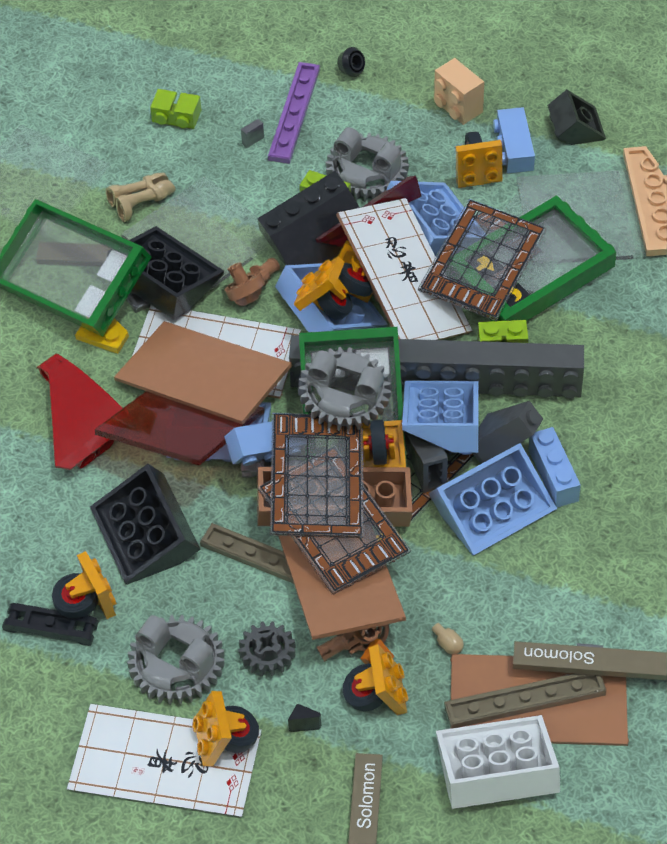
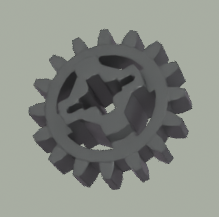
[239,621,296,676]

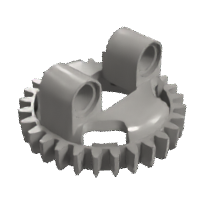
[326,127,409,202]
[298,347,391,431]
[127,615,225,705]

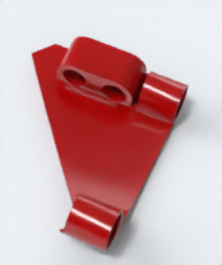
[36,353,133,470]

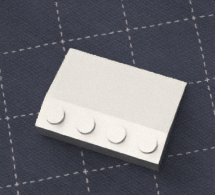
[436,715,560,809]

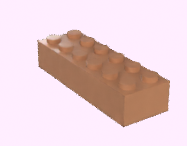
[257,467,412,527]

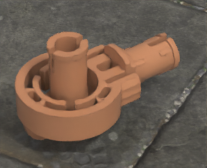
[224,258,280,306]
[316,624,389,662]

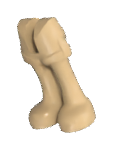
[106,173,176,222]

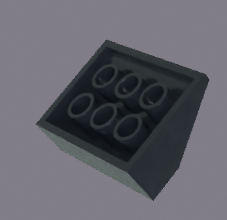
[257,170,360,265]
[107,226,224,320]
[90,464,201,585]

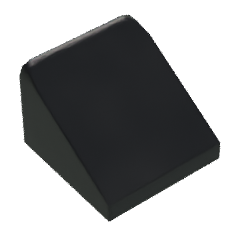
[288,704,322,732]

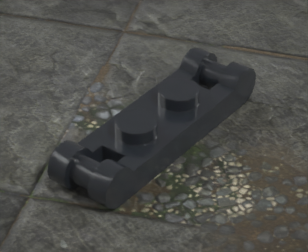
[2,603,99,646]

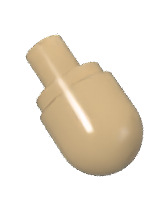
[432,623,464,655]

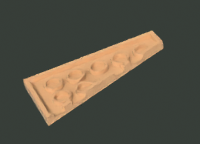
[623,146,667,256]

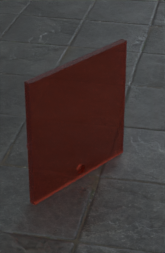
[95,391,264,466]

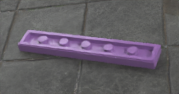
[268,62,320,164]

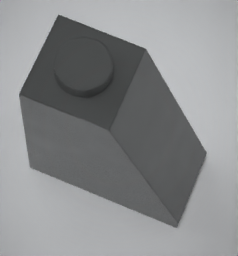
[472,401,543,464]
[405,432,448,493]

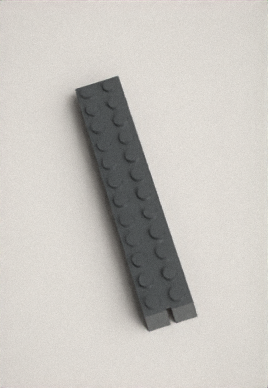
[289,335,584,398]

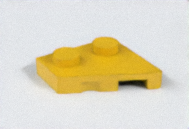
[75,317,129,354]

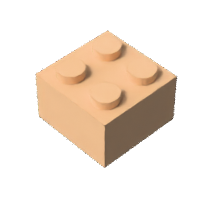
[434,58,484,125]

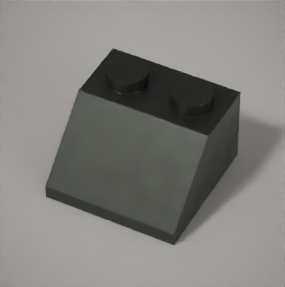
[547,89,606,145]

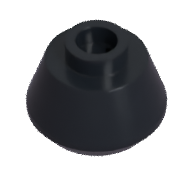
[337,47,365,77]

